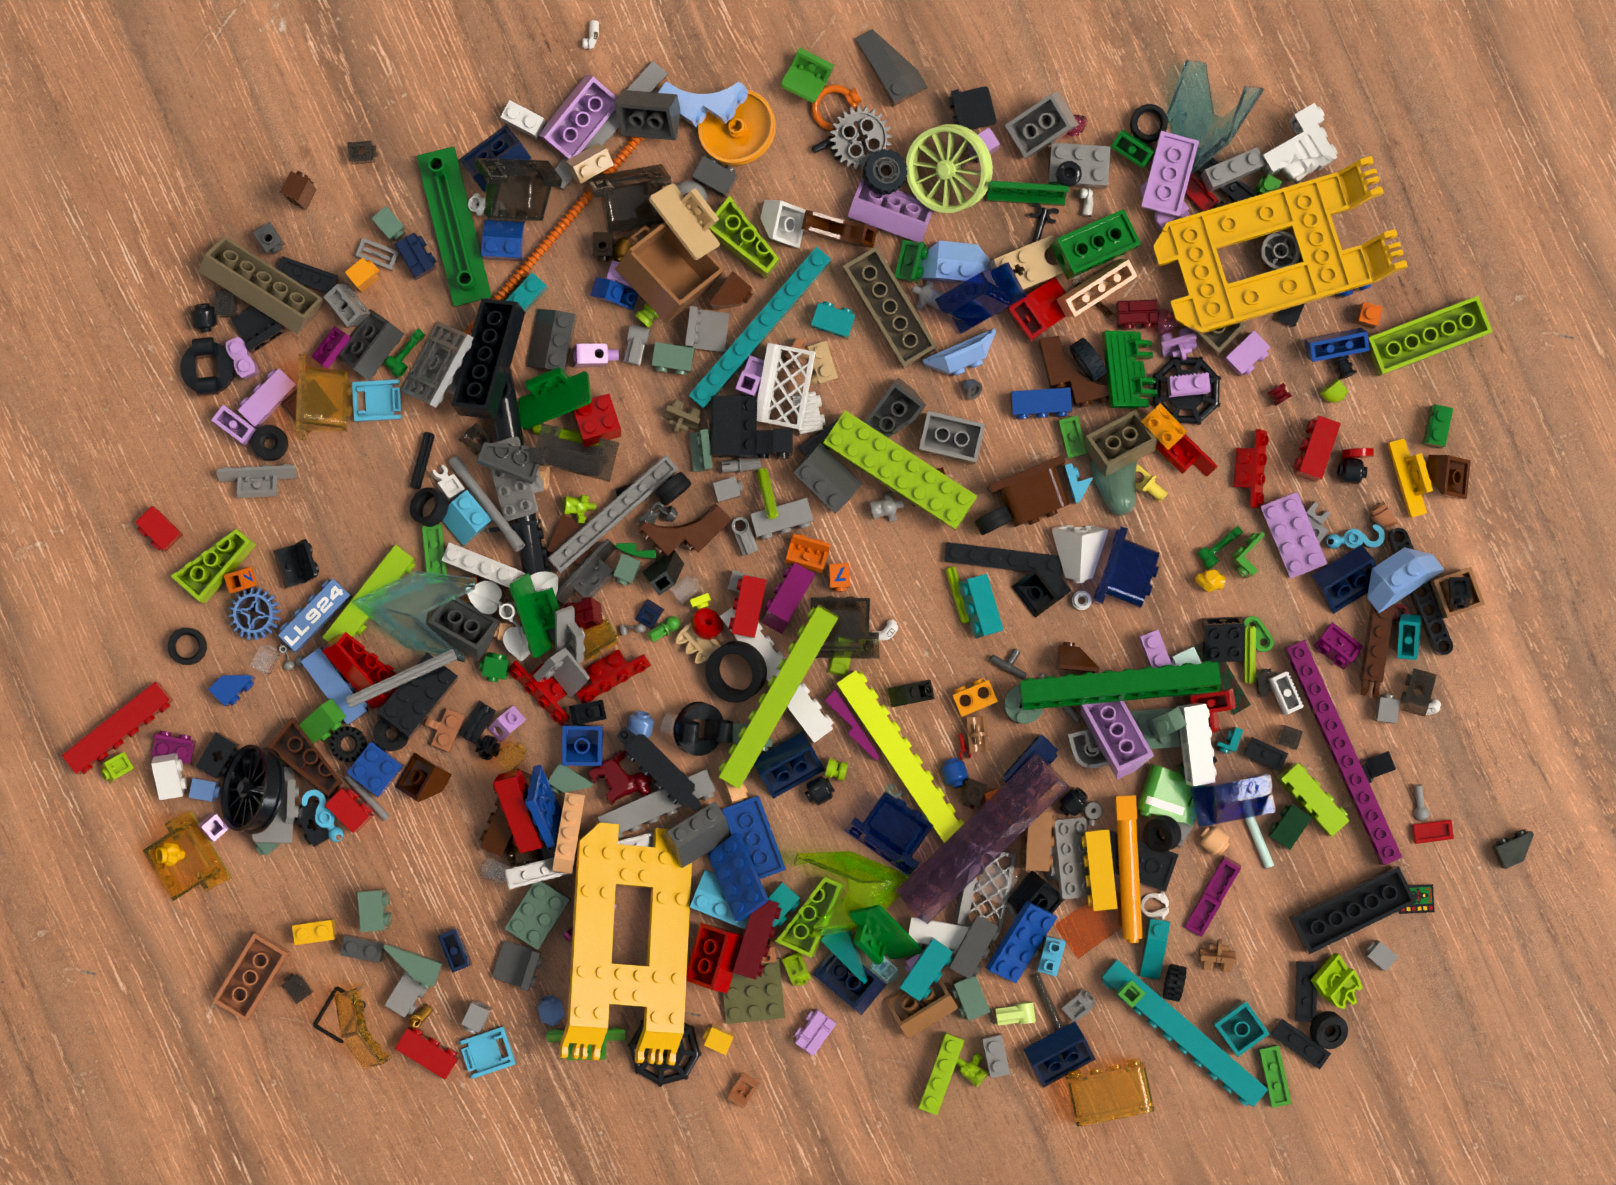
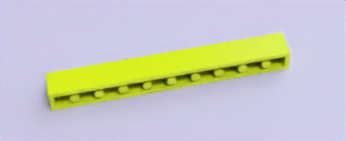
[836,670,967,847]

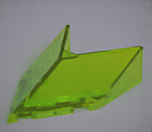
[794,851,917,938]

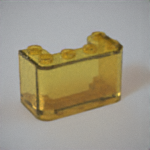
[1065,1058,1155,1126]

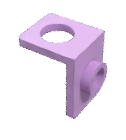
[488,706,526,742]

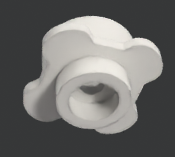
[468,193,489,216]

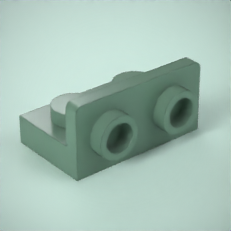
[689,429,713,472]

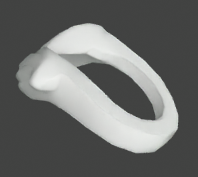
[1141,891,1169,920]

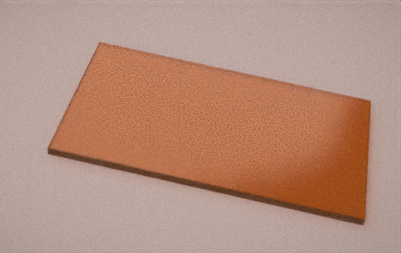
[1055,887,1122,959]

